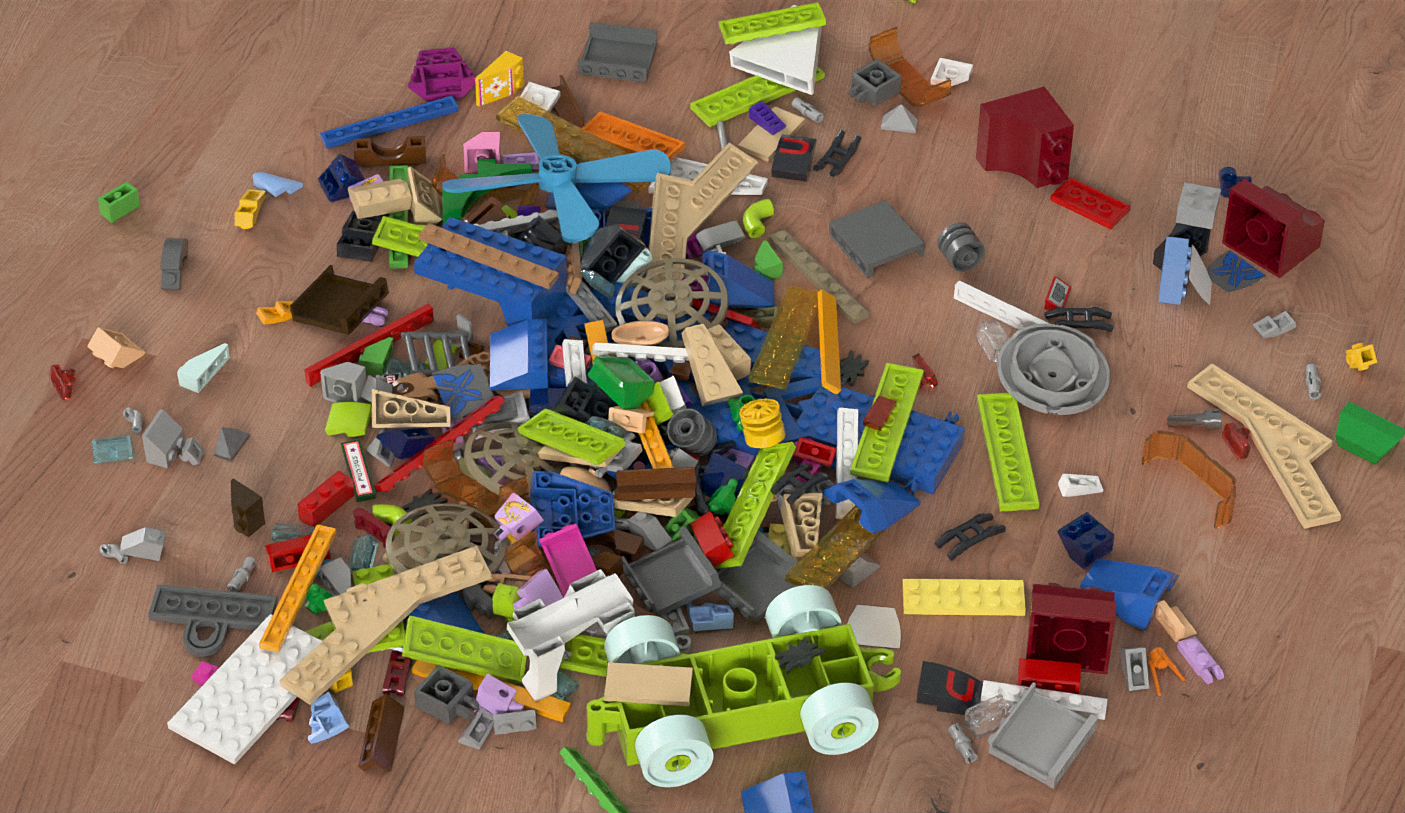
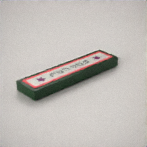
[341,439,376,502]

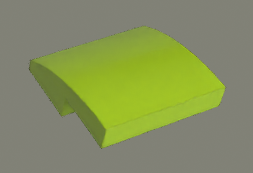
[325,402,372,438]

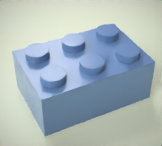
[1158,237,1192,305]

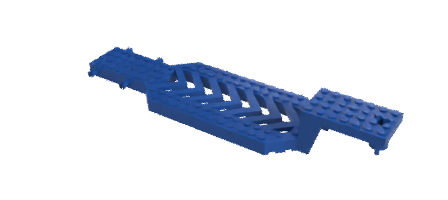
[414,217,965,496]

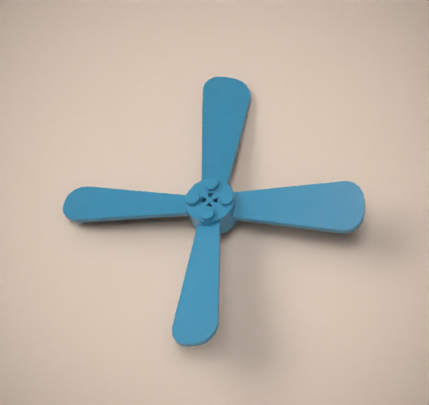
[442,114,671,243]

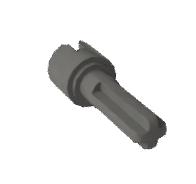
[1167,409,1221,429]

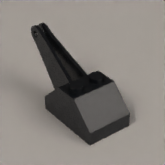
[518,215,569,254]
[580,224,646,288]

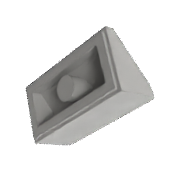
[458,706,494,750]

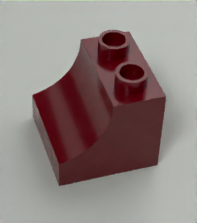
[976,86,1074,188]
[1222,179,1325,278]
[1026,583,1116,674]

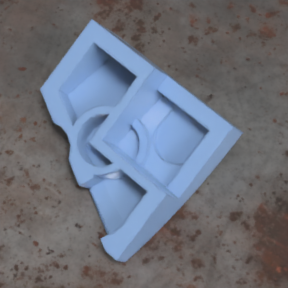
[253,172,303,197]
[686,601,734,631]
[308,691,350,744]

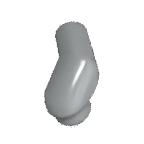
[123,408,143,433]
[99,544,128,564]

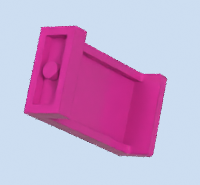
[540,524,597,596]

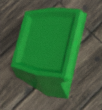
[587,356,654,410]
[1335,402,1405,464]

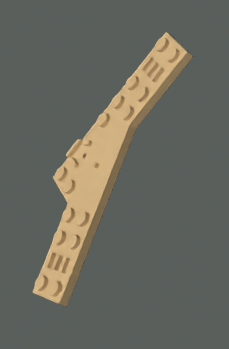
[646,143,758,284]
[1187,364,1341,529]
[279,546,492,705]

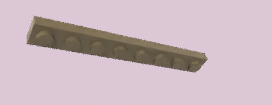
[769,229,869,325]

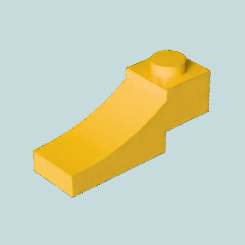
[235,189,266,229]

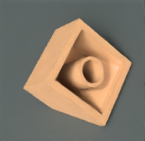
[87,327,146,368]

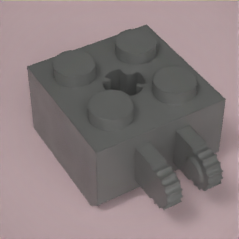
[848,59,901,106]
[414,665,480,725]

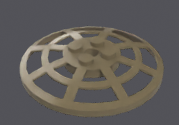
[615,258,728,348]
[464,422,564,502]
[386,504,507,587]

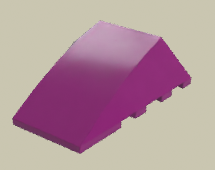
[408,47,476,102]

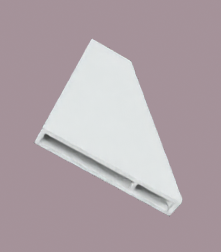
[729,5,822,95]

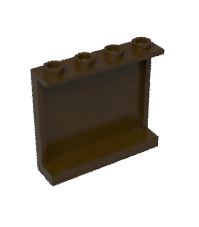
[290,265,389,335]

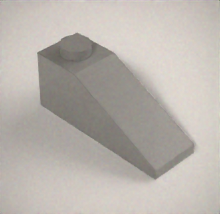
[320,557,353,596]

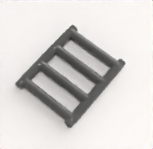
[401,332,471,377]

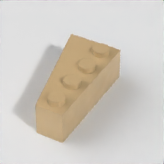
[681,324,743,406]
[372,388,451,428]
[781,493,822,568]

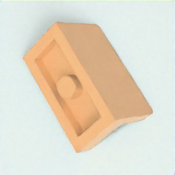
[608,406,654,433]
[1155,600,1197,644]

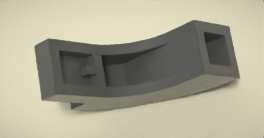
[161,238,188,290]
[463,556,497,620]

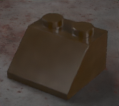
[231,478,265,537]

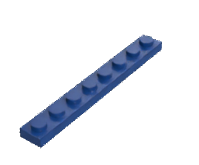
[320,96,459,149]

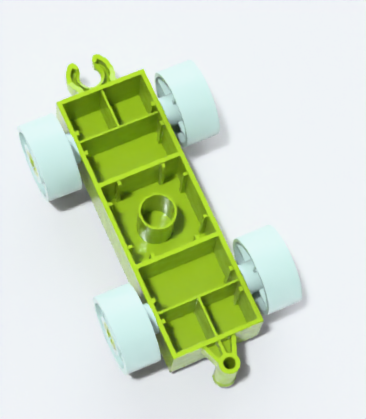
[586,585,901,787]

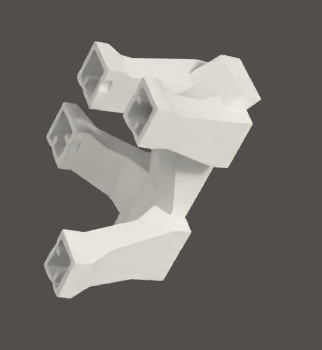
[507,569,634,702]

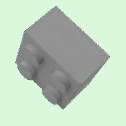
[1176,182,1221,229]

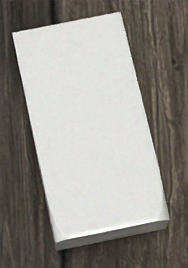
[1058,474,1103,497]

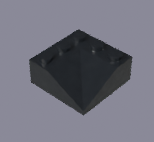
[1153,223,1211,271]

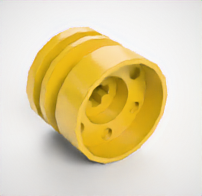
[739,399,786,448]

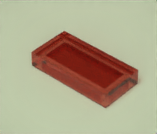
[863,396,897,431]

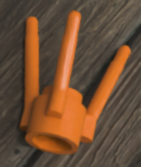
[1148,647,1185,696]

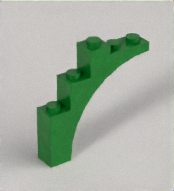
[442,159,532,225]

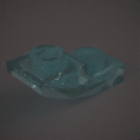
[385,358,427,378]
[584,416,628,438]

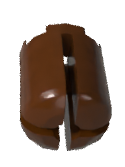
[460,196,511,225]

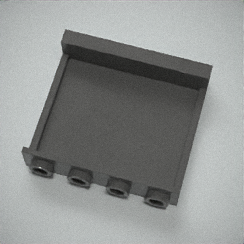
[578,22,658,82]
[829,200,925,278]
[622,527,721,616]
[715,530,812,624]

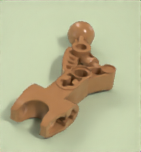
[392,352,490,403]

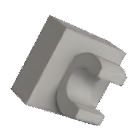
[179,437,204,465]

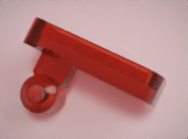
[912,353,938,389]
[49,364,76,400]
[1222,422,1250,460]

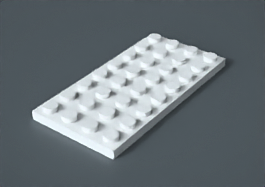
[167,614,322,764]

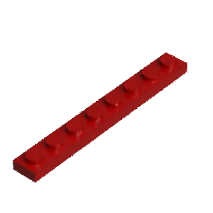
[304,304,434,387]
[374,396,505,492]

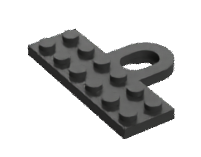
[148,585,277,657]

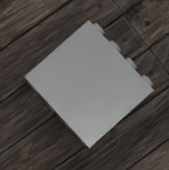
[987,682,1098,789]

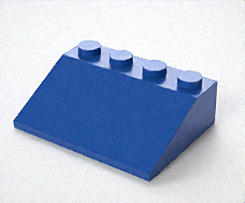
[490,319,548,390]
[406,591,485,634]
[741,771,814,813]

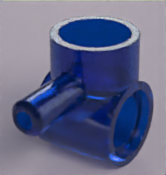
[1219,167,1252,198]

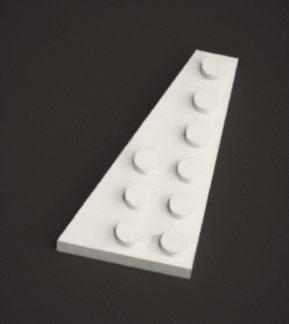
[649,157,768,195]

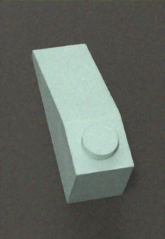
[177,343,230,393]

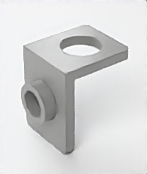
[449,314,472,351]

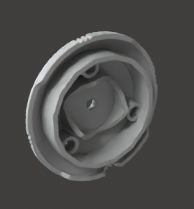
[997,324,1110,415]

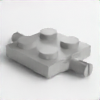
[589,432,642,478]

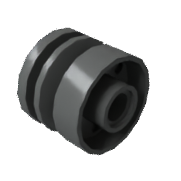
[937,222,985,272]
[667,409,717,457]

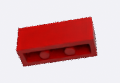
[297,470,354,529]
[690,511,734,567]
[265,534,331,573]
[1017,658,1081,694]

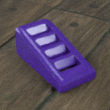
[749,101,786,135]

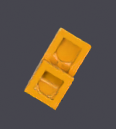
[256,301,293,324]

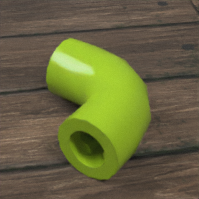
[743,199,774,239]
[373,504,414,537]

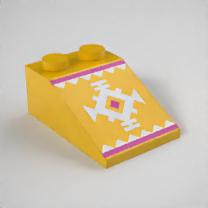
[475,51,525,107]

